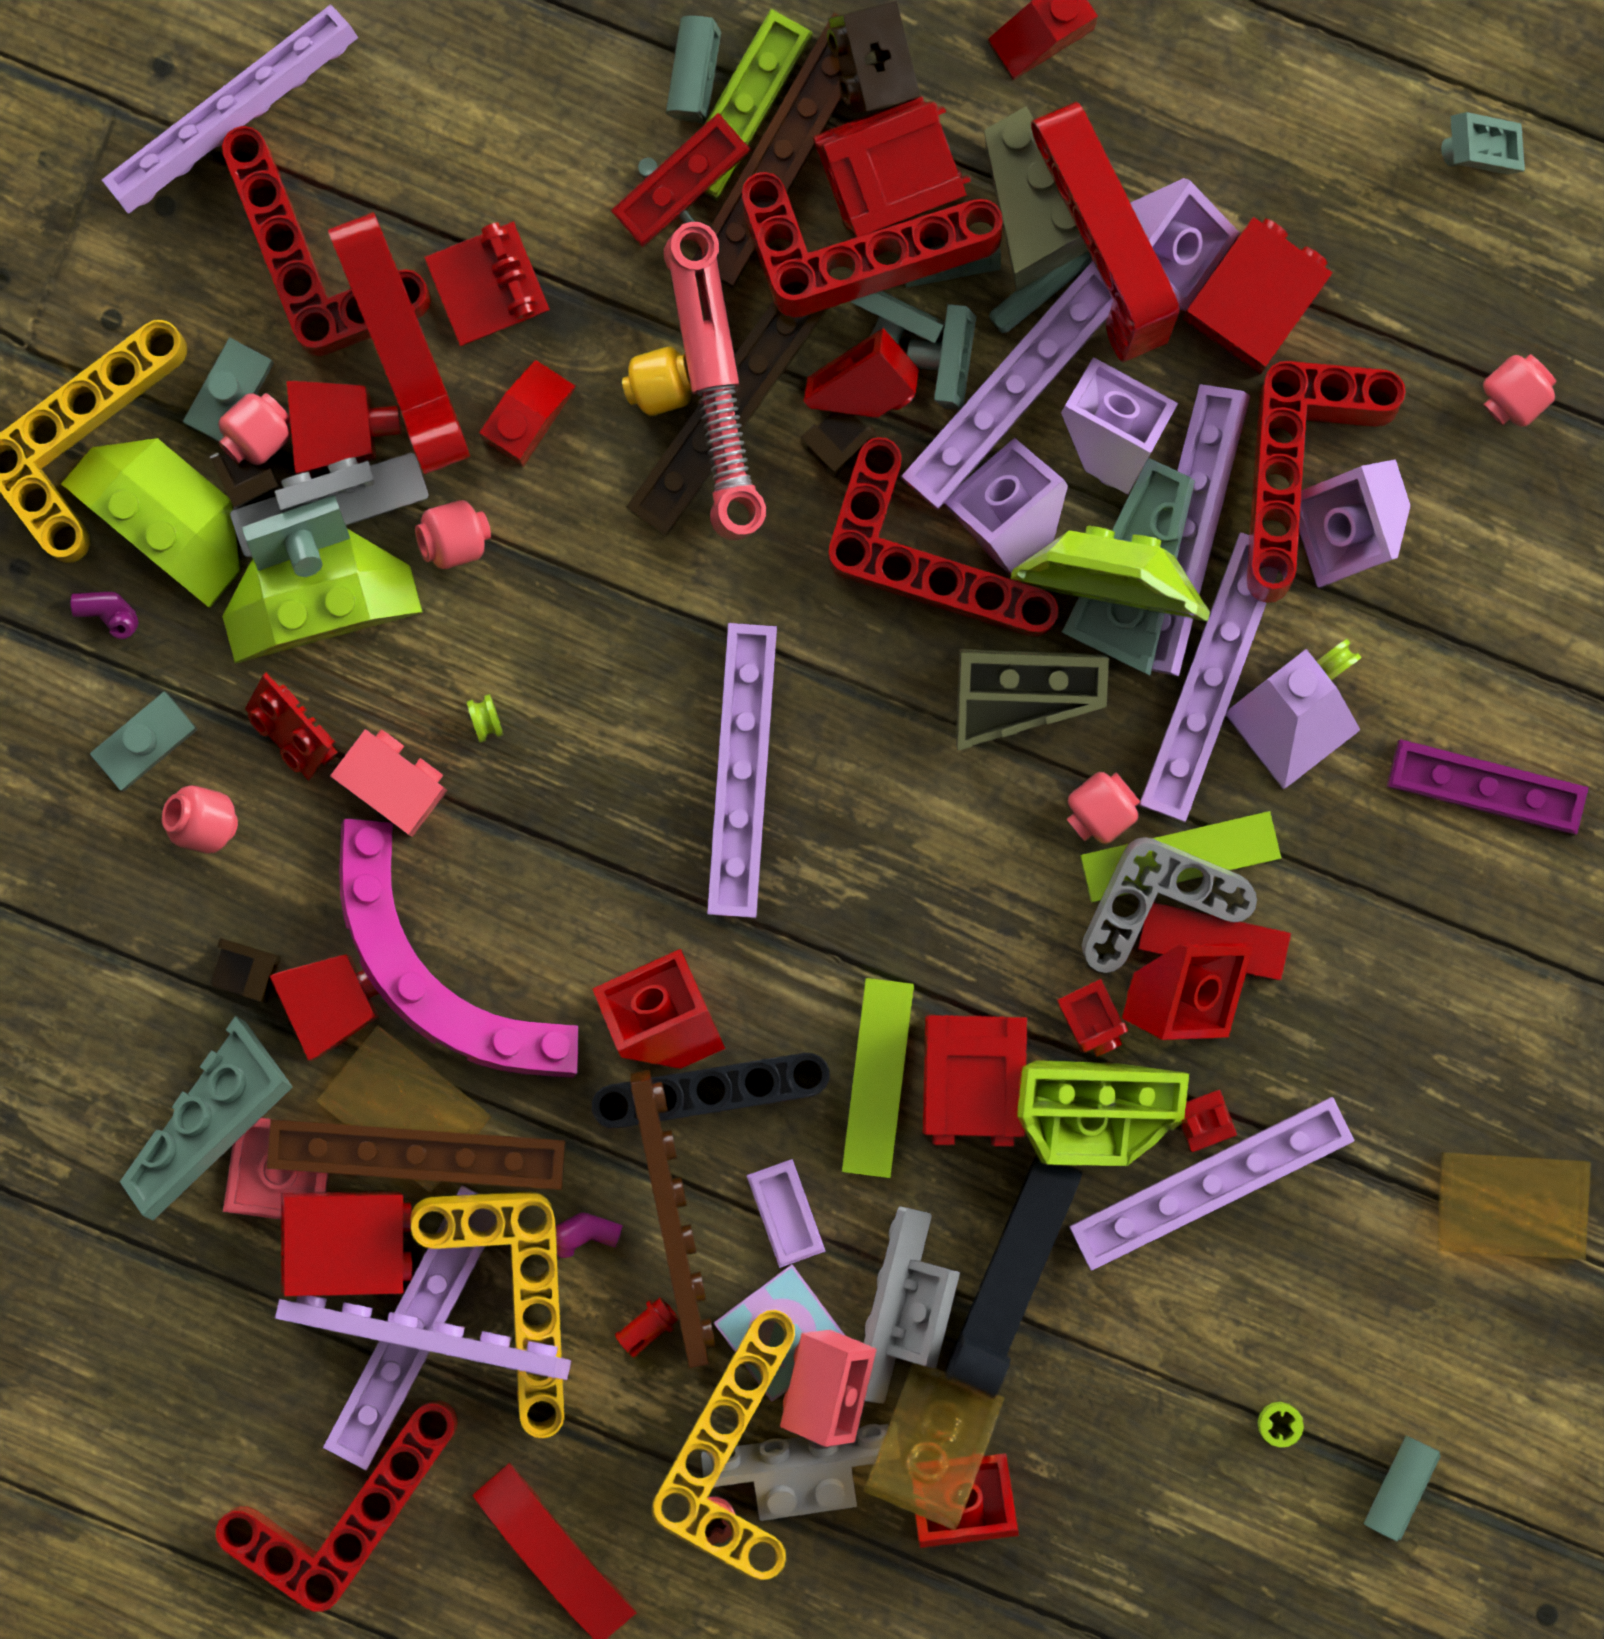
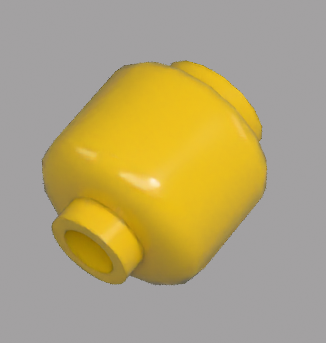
[622,346,692,416]

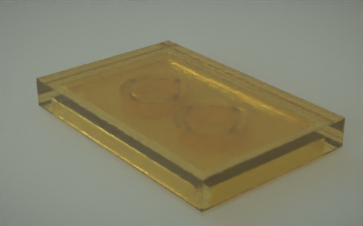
[317,1025,493,1193]
[1437,1152,1591,1260]
[863,1363,1005,1530]

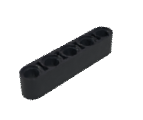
[592,1053,830,1128]

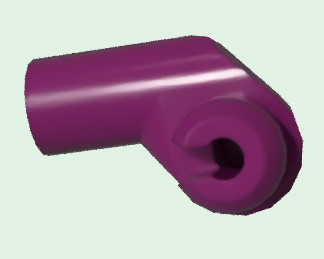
[71,591,138,639]
[555,1212,623,1258]

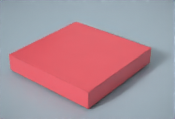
[223,1118,329,1220]

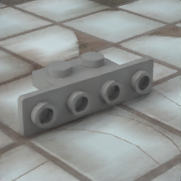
[230,453,428,557]
[864,1206,960,1403]
[701,1424,900,1521]

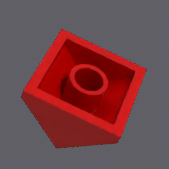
[909,1453,1019,1548]

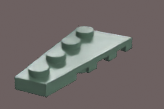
[1062,458,1195,675]
[120,1016,293,1220]

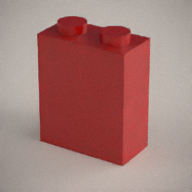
[1182,217,1333,374]
[281,1191,412,1296]

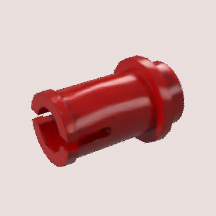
[614,1297,679,1358]

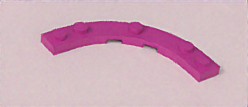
[339,819,578,1078]

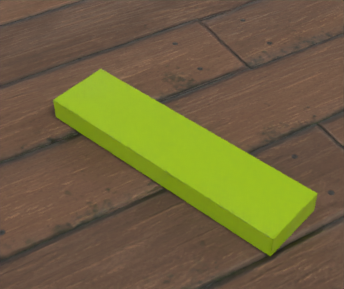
[704,9,813,201]
[1080,811,1281,903]
[842,978,914,1178]

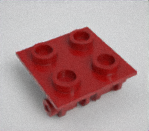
[424,221,550,347]
[245,673,338,781]

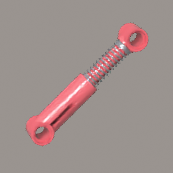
[664,222,766,540]

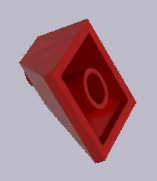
[1122,943,1253,1040]
[592,949,726,1069]

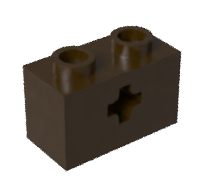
[827,1,920,113]

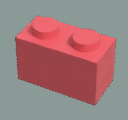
[330,729,447,837]
[780,1330,877,1447]

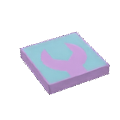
[714,1264,845,1402]

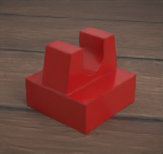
[1180,1089,1237,1152]

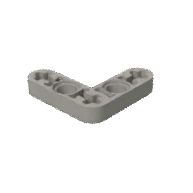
[1082,837,1257,973]

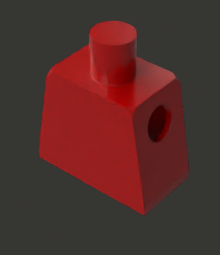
[286,381,402,478]
[270,954,379,1061]

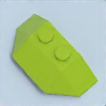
[61,438,241,608]
[1011,526,1210,622]
[222,529,423,663]
[1017,1060,1189,1166]

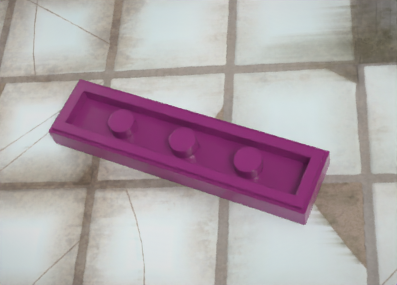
[1386,739,1589,835]

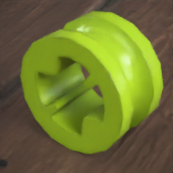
[1316,638,1362,680]
[467,694,503,743]
[1257,1402,1304,1448]

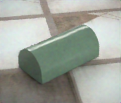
[666,16,721,124]
[1363,1435,1441,1541]

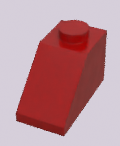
[988,0,1098,81]
[803,328,919,418]
[479,360,576,467]

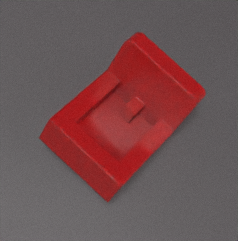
[1056,979,1128,1057]

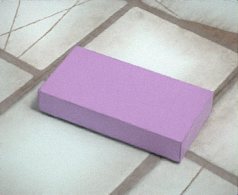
[747,1159,825,1268]

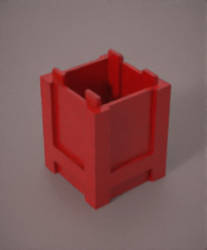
[812,95,971,237]
[922,1015,1027,1146]

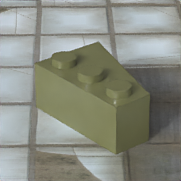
[984,106,1088,292]
[956,649,1109,751]

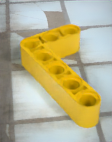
[0,320,187,563]
[410,1191,564,1438]
[652,1310,795,1580]

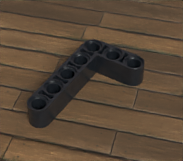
[944,1154,1083,1400]

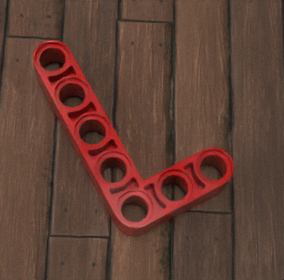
[1031,102,1179,363]
[222,126,431,356]
[742,172,1003,318]
[328,212,471,475]
[1247,361,1406,603]
[828,437,1059,637]
[216,1400,458,1612]

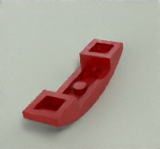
[472,1463,637,1639]

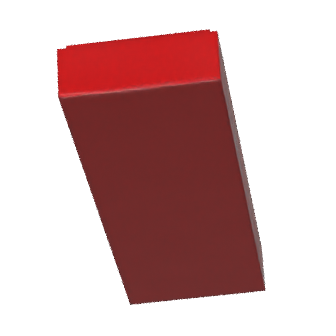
[611,113,751,247]
[1137,902,1291,981]

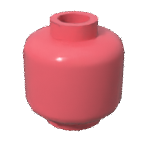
[1483,354,1556,427]
[218,393,290,465]
[415,500,491,569]
[1067,772,1140,844]
[162,785,238,854]

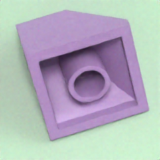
[1131,178,1240,311]
[1061,357,1178,494]
[944,438,1068,575]
[1299,460,1411,588]
[1225,649,1360,790]

